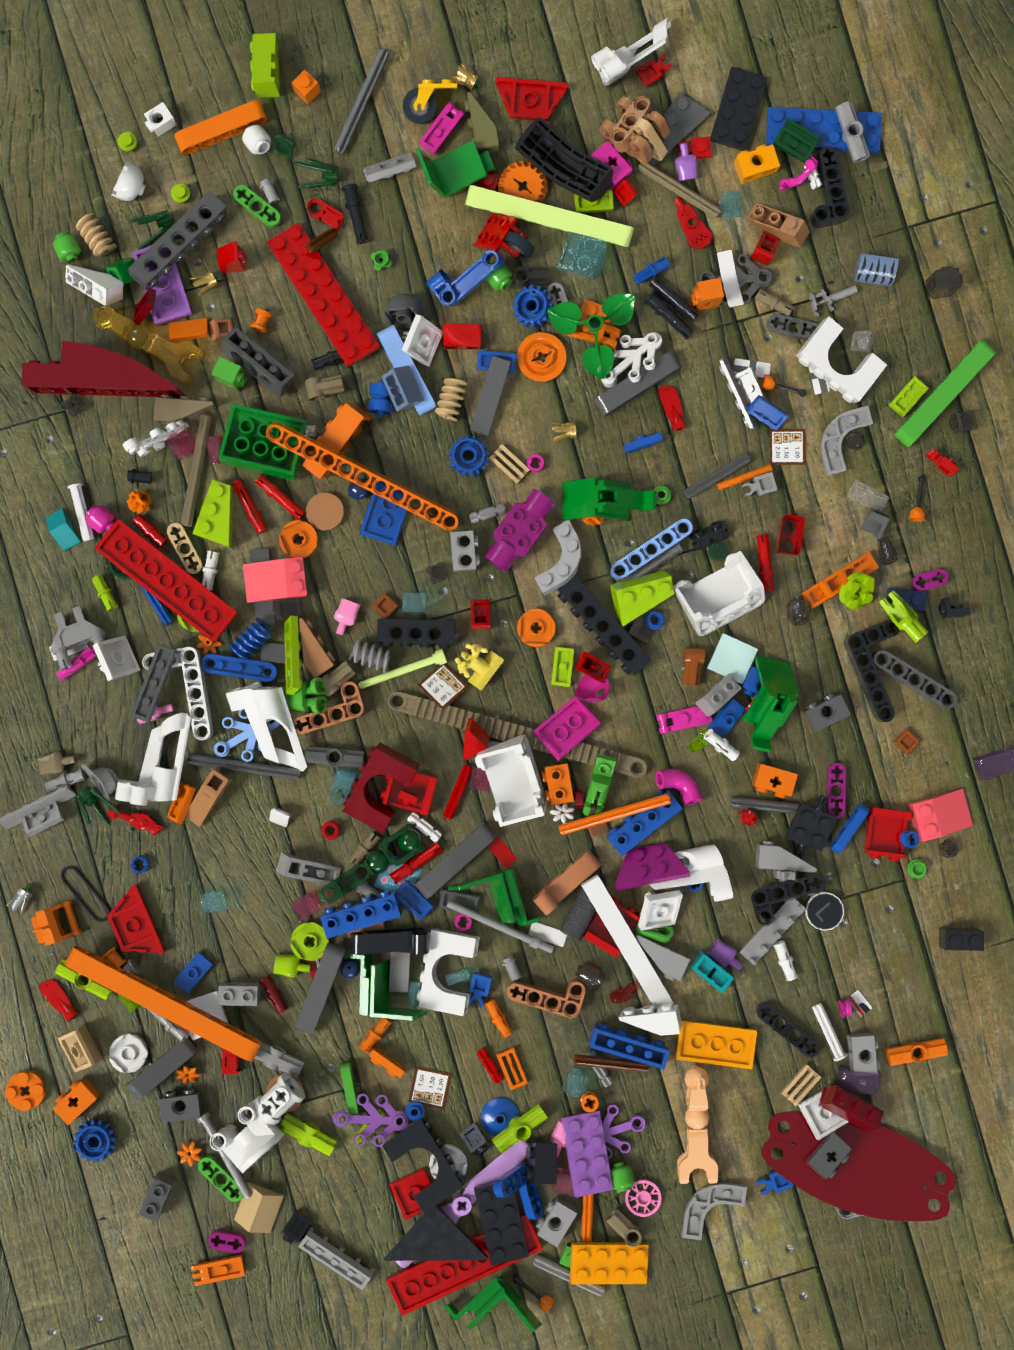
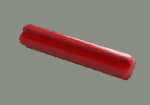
[443,765,473,819]

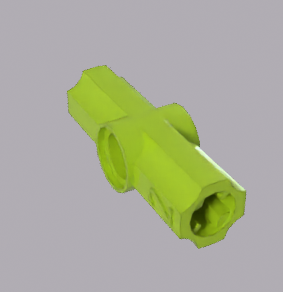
[55,958,112,1000]
[491,1104,548,1154]
[279,1113,338,1156]

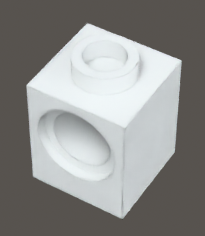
[144,102,177,137]

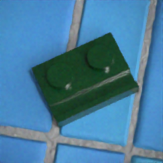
[773,118,820,164]

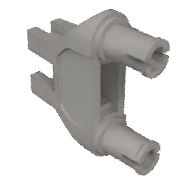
[51,606,106,670]

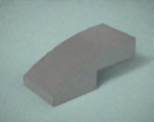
[389,951,410,992]

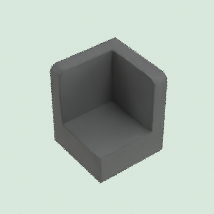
[861,508,890,539]

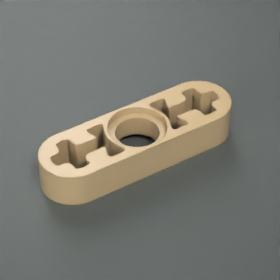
[633,118,668,161]
[167,523,204,575]

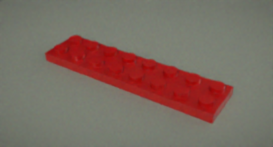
[267,222,380,368]
[94,519,238,643]
[386,1213,543,1316]

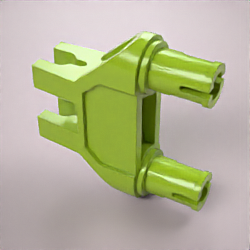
[879,590,928,643]

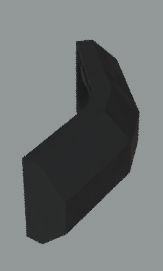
[515,117,614,202]

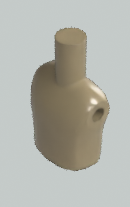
[38,751,76,776]

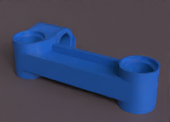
[426,250,504,307]

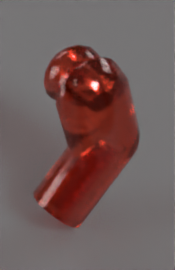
[609,982,637,1003]

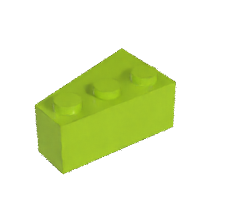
[250,33,280,98]
[192,479,234,549]
[610,571,674,626]

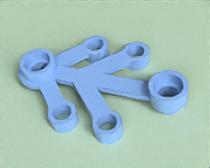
[214,709,280,762]

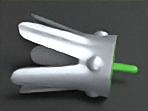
[6,885,33,915]

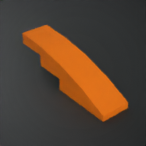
[801,552,879,609]

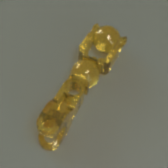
[93,306,206,385]

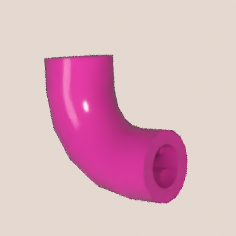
[655,769,703,805]

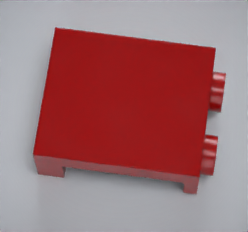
[380,772,438,816]
[864,807,912,861]
[583,896,640,958]

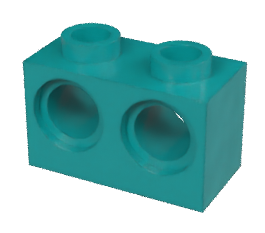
[689,951,734,993]

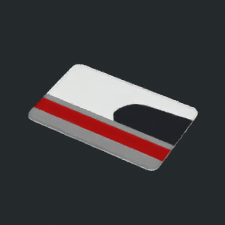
[847,990,872,1017]

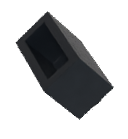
[939,927,984,951]
[525,1142,557,1184]

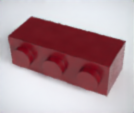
[819,1085,884,1131]

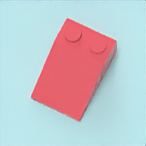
[243,557,307,603]
[907,788,973,842]

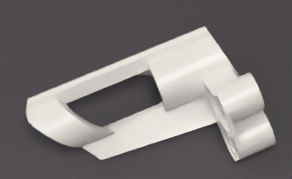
[226,681,307,771]
[115,713,191,806]

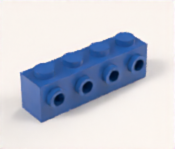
[607,790,682,856]
[320,890,403,939]
[588,1023,670,1070]

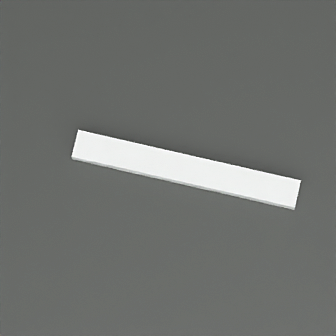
[581,874,674,1007]

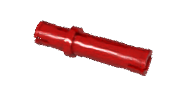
[255,474,306,520]
[231,478,268,535]
[756,534,774,593]
[389,841,443,884]

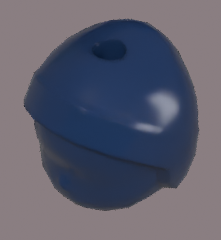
[348,479,369,500]
[340,958,360,979]

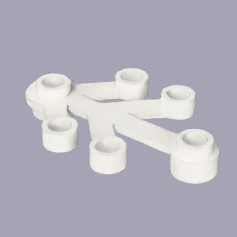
[601,332,662,388]
[123,420,189,457]

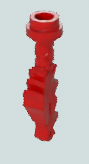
[108,805,164,837]

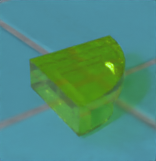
[688,729,708,752]

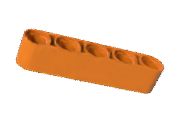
[174,100,268,155]

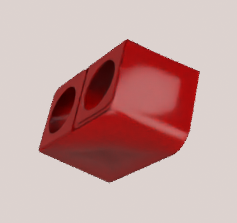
[443,324,482,350]
[776,514,805,556]

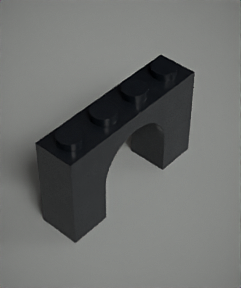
[382,1118,466,1213]

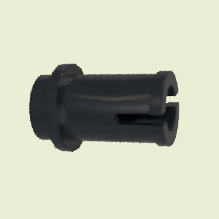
[127,469,153,484]

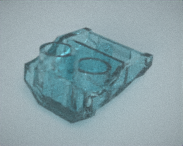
[556,232,607,280]

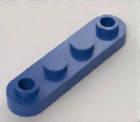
[201,654,278,682]

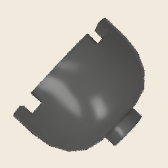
[384,293,423,330]

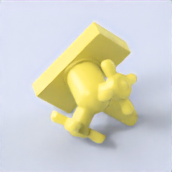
[455,644,504,691]

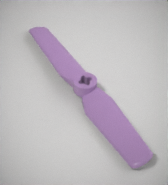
[395,1141,529,1268]

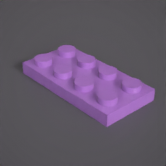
[132,246,193,326]
[561,1110,613,1198]

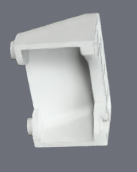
[673,551,765,636]
[475,734,547,827]

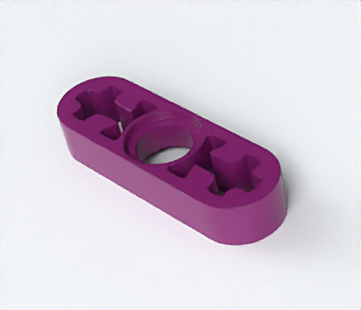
[826,763,846,819]

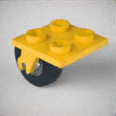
[403,79,458,124]

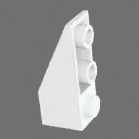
[66,264,123,306]
[619,1003,682,1036]

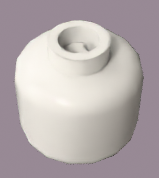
[242,125,271,154]

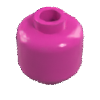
[86,505,115,534]

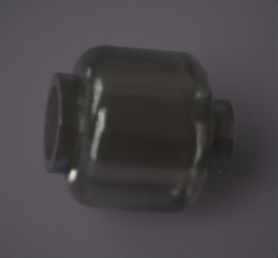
[786,596,812,626]
[575,961,605,990]

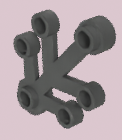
[699,254,773,305]

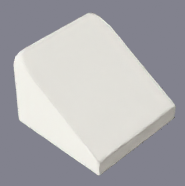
[269,807,292,827]

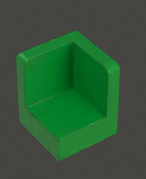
[105,258,135,286]

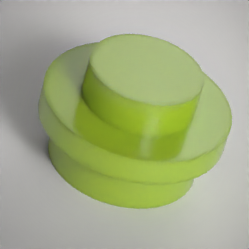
[118,132,137,152]
[171,184,190,203]

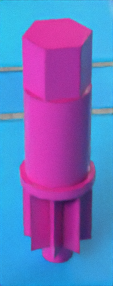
[56,647,97,681]

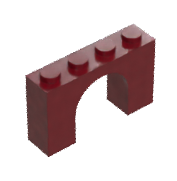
[342,742,421,834]

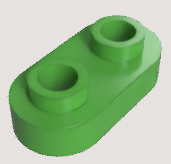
[635,921,674,943]

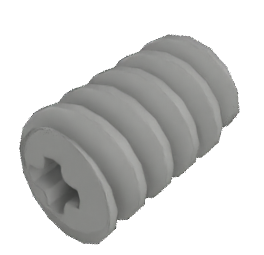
[348,639,391,674]

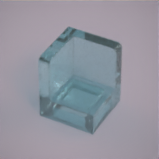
[719,191,742,219]
[402,593,426,613]
[200,891,229,913]

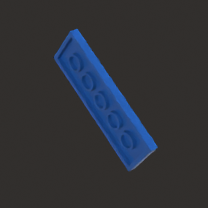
[766,107,882,153]

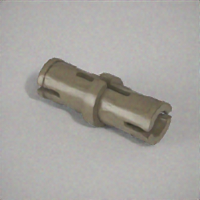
[755,288,794,316]
[347,831,381,867]

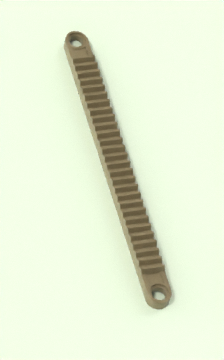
[388,692,647,778]

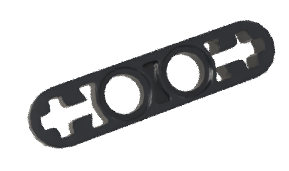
[756,1002,820,1058]

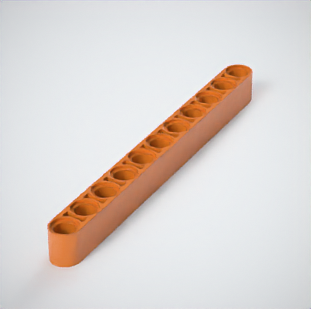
[266,422,458,531]
[65,946,262,1062]

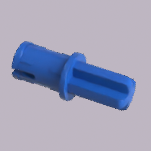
[633,256,670,284]

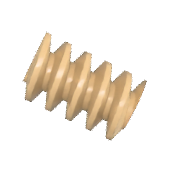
[76,213,117,257]
[435,378,468,421]

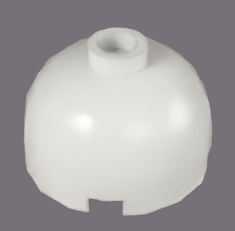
[111,160,146,201]

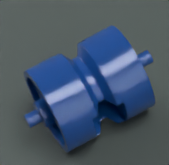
[368,379,393,418]

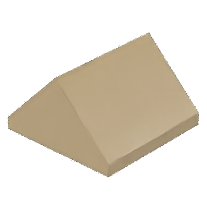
[58,1024,102,1072]
[234,1182,284,1233]

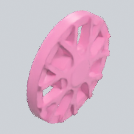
[625,1179,661,1217]

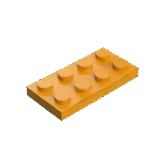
[675,1020,757,1069]
[569,1242,649,1284]

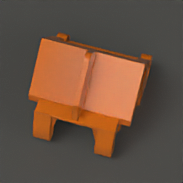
[31,900,83,946]

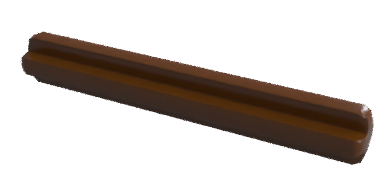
[574,1054,649,1073]

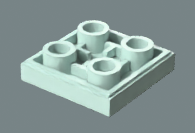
[707,634,758,684]

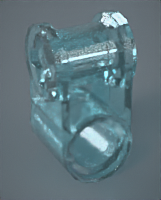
[330,766,357,804]

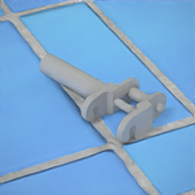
[809,285,858,317]

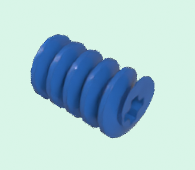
[229,618,272,659]

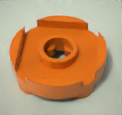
[279,520,318,558]
[517,609,555,647]
[5,1070,46,1111]

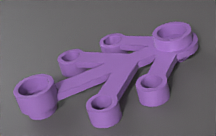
[333,1093,408,1147]
[602,1103,645,1159]

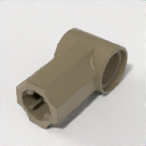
[305,375,345,401]
[322,661,356,698]
[606,1208,642,1247]

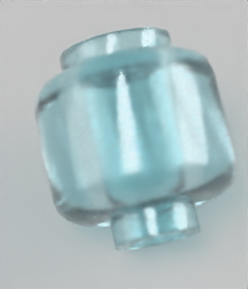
[562,1068,589,1098]

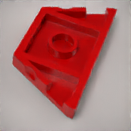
[495,77,568,122]
[107,884,166,954]

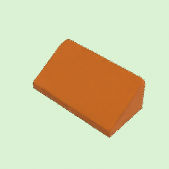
[169,318,210,342]

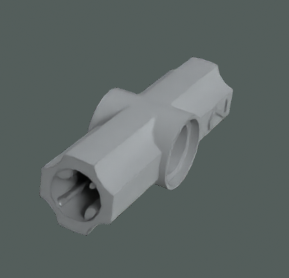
[835,101,870,163]
[254,1042,305,1078]

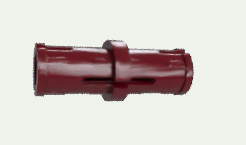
[259,975,288,1014]

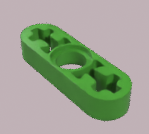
[233,185,281,228]
[340,1062,361,1115]
[198,1155,243,1202]

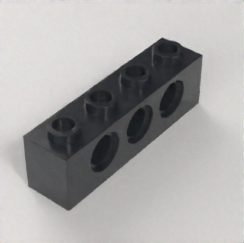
[377,619,455,648]

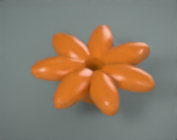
[197,635,222,655]
[175,1065,201,1084]
[177,1141,202,1167]

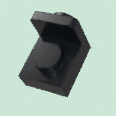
[938,598,970,618]
[459,1122,491,1155]
[281,1211,311,1245]

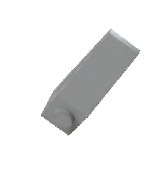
[755,841,817,873]
[276,852,341,885]
[634,933,690,981]

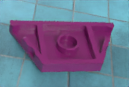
[615,843,690,890]

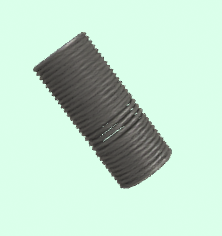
[559,879,607,941]

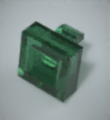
[273,133,296,160]

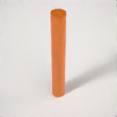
[716,464,773,490]

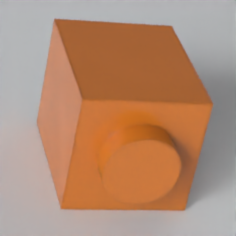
[292,69,321,105]

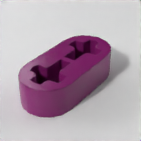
[911,569,949,591]
[208,1229,246,1253]

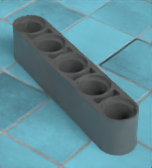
[594,351,682,417]
[871,650,957,708]
[414,822,497,899]
[295,943,346,1035]

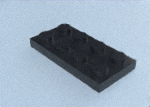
[710,66,768,151]
[474,1182,529,1266]

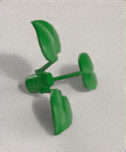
[547,293,635,379]

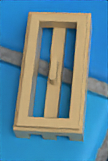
[489,444,530,484]
[781,1064,821,1106]

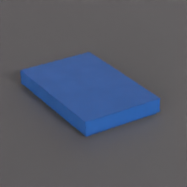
[359,481,411,546]

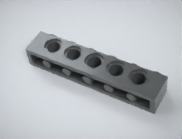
[128,190,227,291]

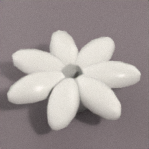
[550,803,575,824]

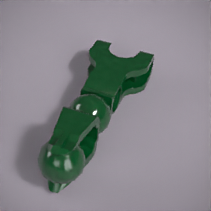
[319,823,426,903]

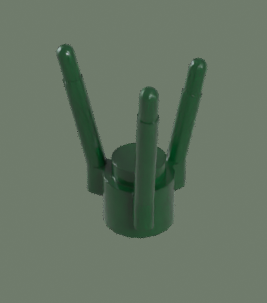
[294,158,339,189]
[131,210,173,250]
[76,786,121,825]

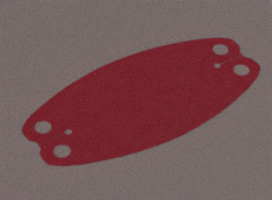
[761,1111,956,1221]

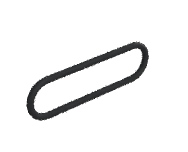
[60,866,110,922]

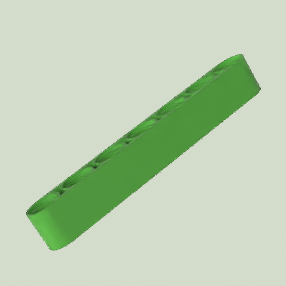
[894,339,997,448]

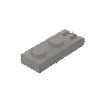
[363,152,416,182]

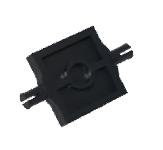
[785,795,837,858]

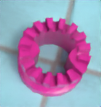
[527,454,544,473]
[455,913,472,931]
[838,999,852,1018]

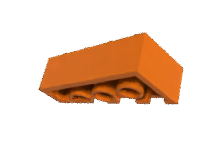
[302,403,373,479]

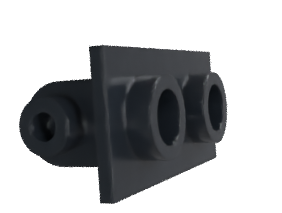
[688,521,730,550]

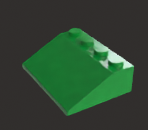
[218,403,308,481]

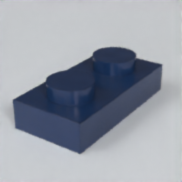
[886,588,927,611]

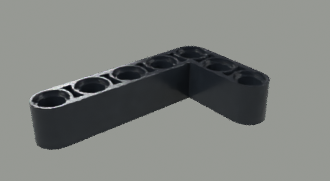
[844,619,900,722]

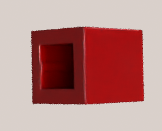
[217,241,247,273]

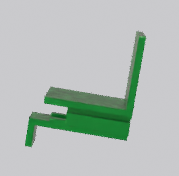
[415,141,499,198]
[562,477,656,521]
[742,655,799,752]
[448,869,540,926]
[349,953,427,1021]
[445,1276,542,1332]

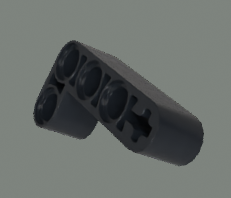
[810,146,849,228]
[751,875,826,927]
[351,927,429,955]

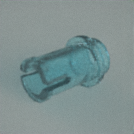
[445,968,471,986]
[406,981,421,1006]

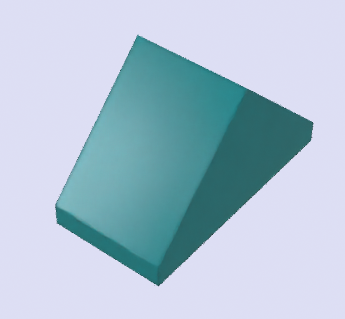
[46,508,81,551]

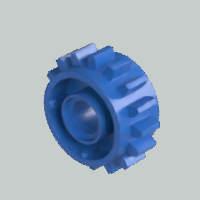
[512,285,554,328]
[448,435,489,478]
[73,1118,117,1163]

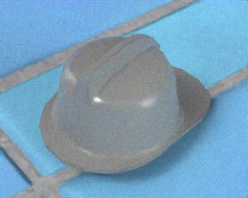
[81,764,118,801]

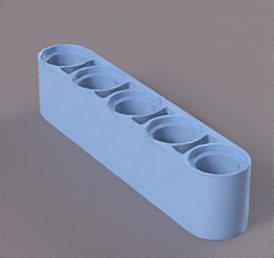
[376,325,436,416]
[610,519,693,580]

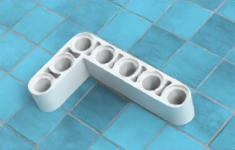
[142,647,214,740]

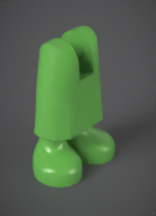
[280,677,327,714]

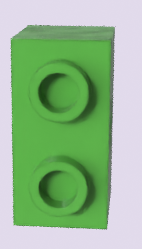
[212,357,247,392]

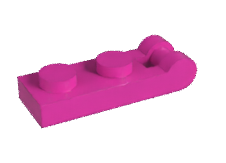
[419,101,466,156]
[656,706,712,734]

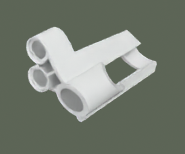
[591,16,671,87]
[649,844,733,902]

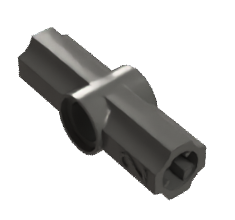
[305,746,365,768]

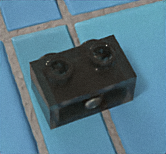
[925,266,963,299]

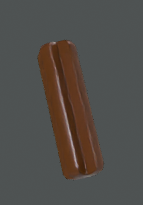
[306,228,338,253]

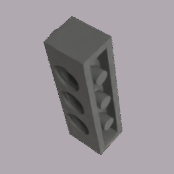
[222,327,294,398]

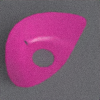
[576,675,609,703]

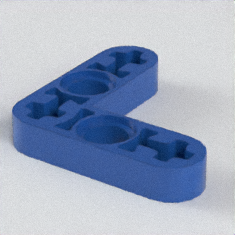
[493,1163,543,1220]

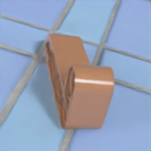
[293,682,365,734]
[533,850,602,915]
[507,979,585,1018]

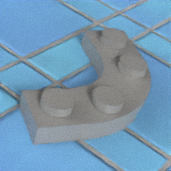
[820,406,873,476]
[535,520,582,596]
[681,1182,747,1240]

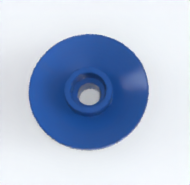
[481,1097,519,1136]

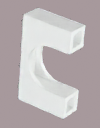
[795,317,887,403]
[417,928,480,1016]

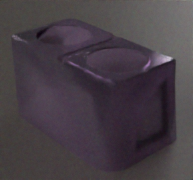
[973,748,1014,780]
[837,1065,881,1095]

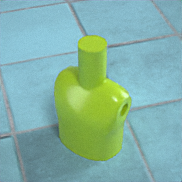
[273,954,311,978]

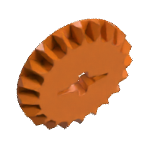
[498,161,547,203]
[517,332,567,382]

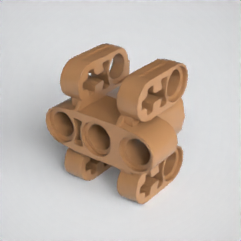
[599,96,670,165]

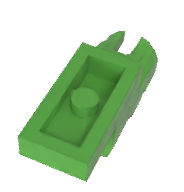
[583,754,616,816]

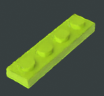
[284,616,302,695]

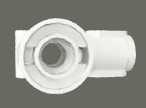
[210,1073,305,1174]

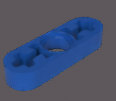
[830,803,870,854]

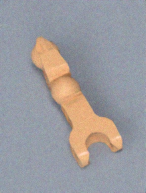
[677,1065,718,1184]

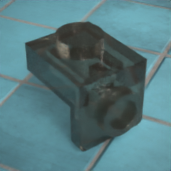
[949,410,978,434]
[273,598,302,620]

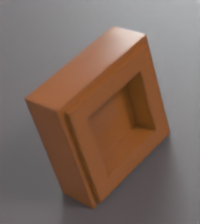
[372,593,399,619]
[893,728,921,755]

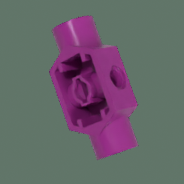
[484,489,555,573]

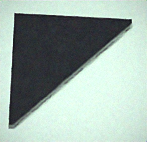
[384,1205,488,1261]

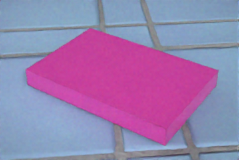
[533,696,601,761]

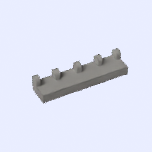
[739,900,807,966]
[298,1226,375,1290]

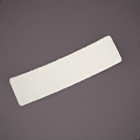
[717,250,744,307]

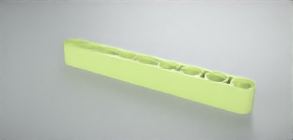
[465,185,634,247]

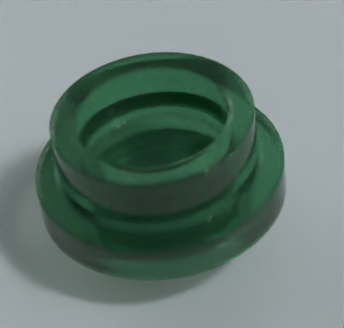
[708,542,728,561]

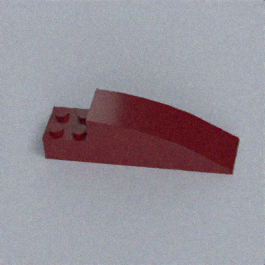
[21,341,185,398]

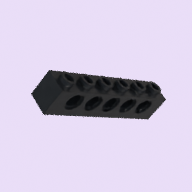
[557,575,651,676]

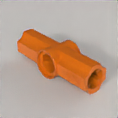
[886,1038,948,1066]

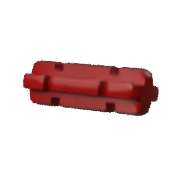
[477,1047,503,1084]

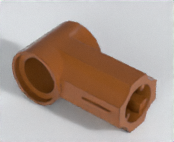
[683,647,705,686]

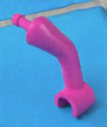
[779,157,818,190]

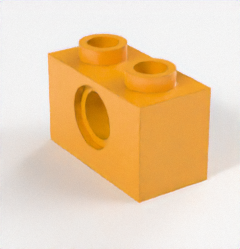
[734,144,780,184]

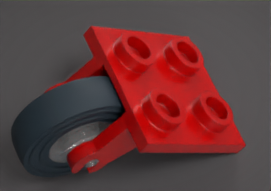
[474,213,535,258]

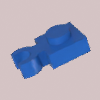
[469,971,493,1008]
[756,1170,794,1195]

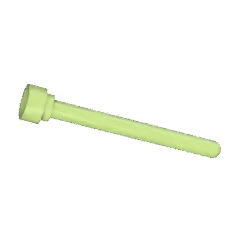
[358,649,447,689]

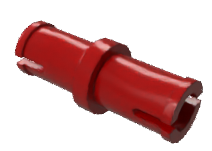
[132,514,169,549]

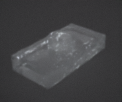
[846,479,889,512]

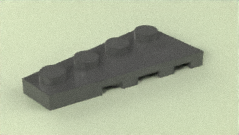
[649,92,711,166]

